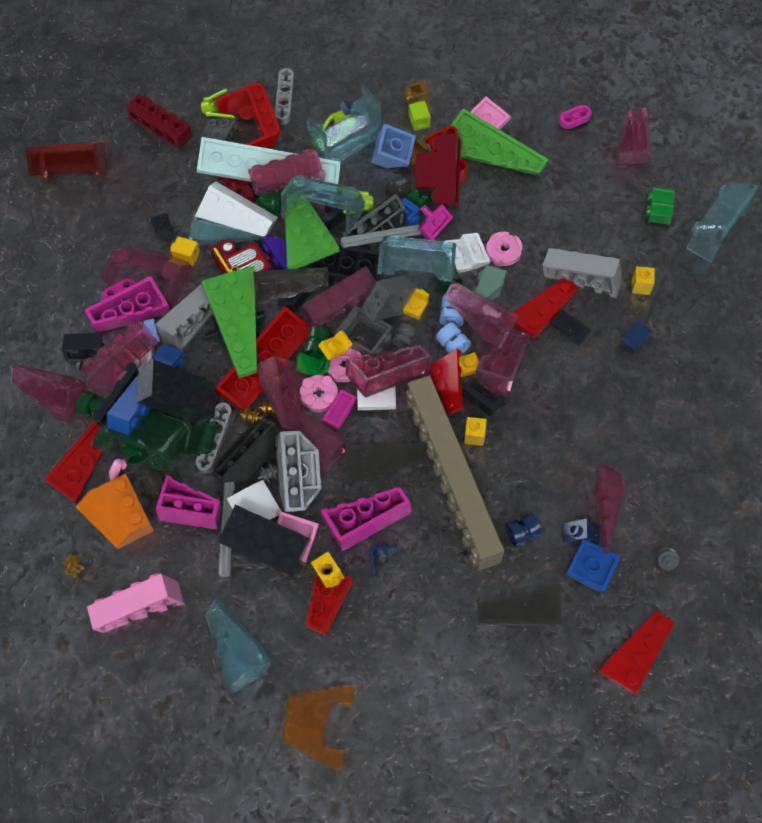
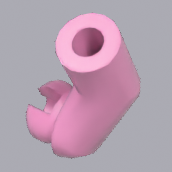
[109,458,127,481]

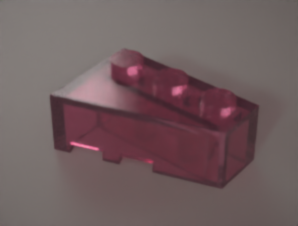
[616,108,652,166]

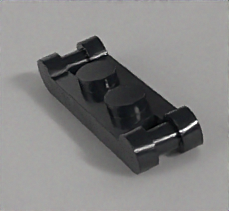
[92,363,139,428]

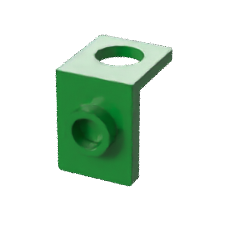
[295,353,330,376]

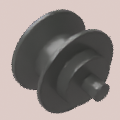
[257,462,278,484]
[656,547,679,570]

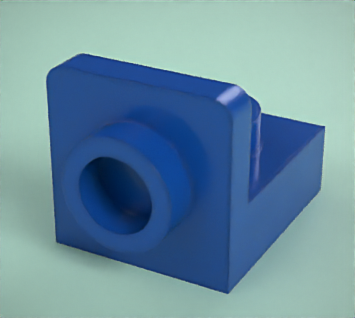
[401,198,421,226]

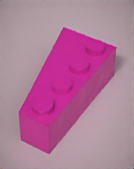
[85,276,170,333]
[320,487,412,551]

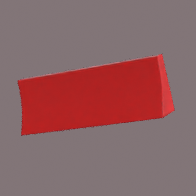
[215,307,311,412]

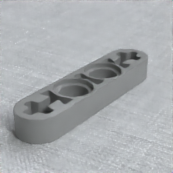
[275,68,294,125]
[196,403,232,474]

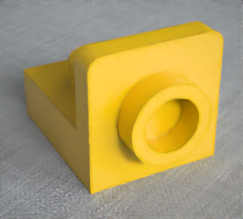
[403,288,429,320]
[318,330,353,360]
[459,352,482,378]

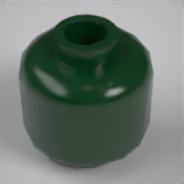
[257,191,285,214]

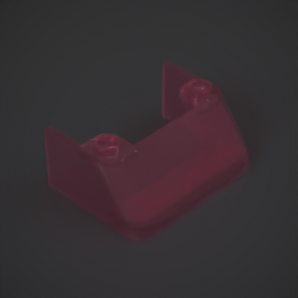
[100,245,192,310]

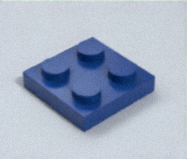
[566,540,621,594]

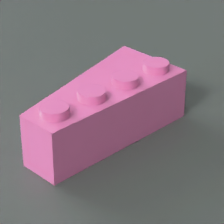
[87,573,185,633]

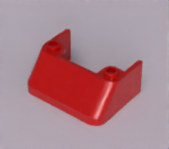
[214,83,281,149]

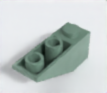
[466,265,507,319]

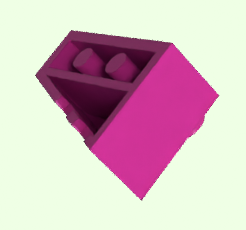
[156,475,222,530]

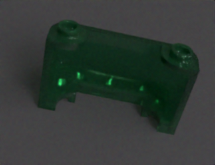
[92,409,190,472]

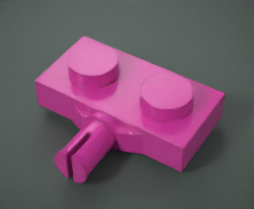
[418,204,453,242]

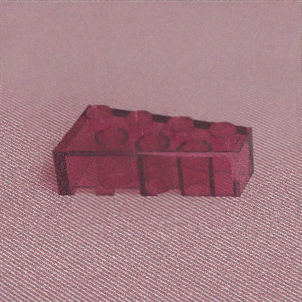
[248,149,325,195]
[302,266,377,327]
[81,319,158,397]
[346,345,431,398]

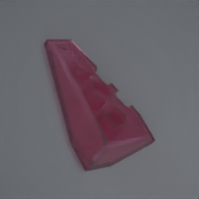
[276,403,346,477]

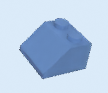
[371,124,416,168]

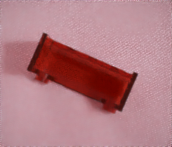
[25,141,106,179]

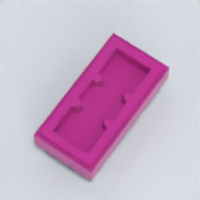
[322,389,358,430]

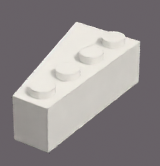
[195,182,278,236]

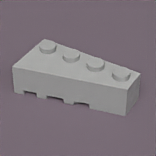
[542,248,622,298]
[155,284,213,350]

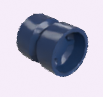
[505,512,542,548]

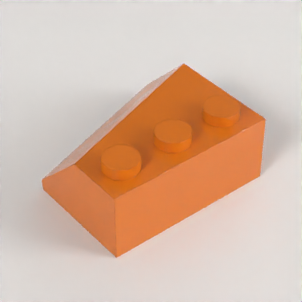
[76,474,154,549]

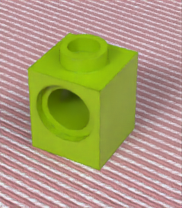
[408,101,431,131]

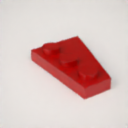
[428,349,463,417]
[306,569,354,636]

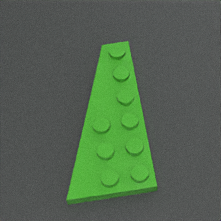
[450,108,549,176]
[284,190,340,272]
[202,266,257,378]

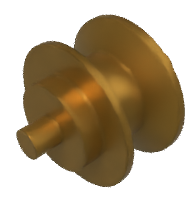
[259,398,282,418]
[240,406,263,425]
[62,553,84,578]

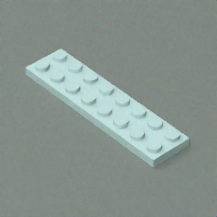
[197,137,340,196]

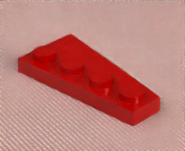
[505,278,578,339]
[44,421,112,504]
[598,611,675,695]

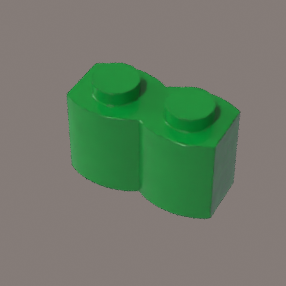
[646,186,675,225]

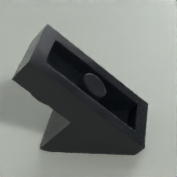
[321,201,352,231]

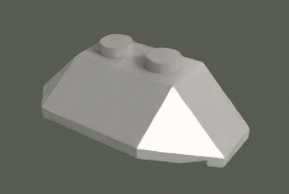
[277,431,321,512]

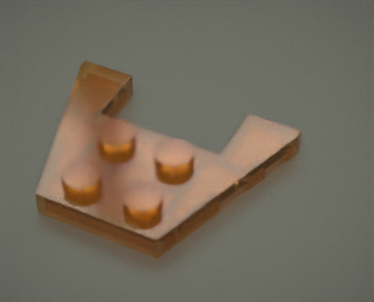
[281,685,355,772]

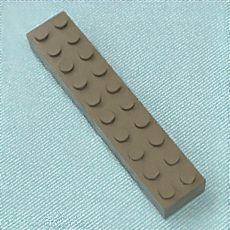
[405,376,504,571]

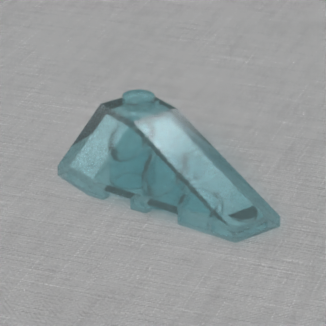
[189,211,263,245]
[205,600,271,693]

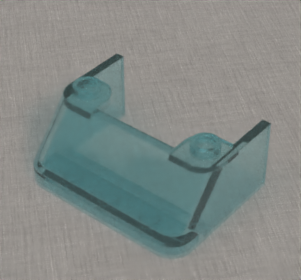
[307,85,382,161]
[281,175,365,234]
[687,182,760,263]
[377,236,457,282]

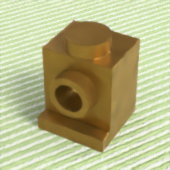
[404,80,431,104]

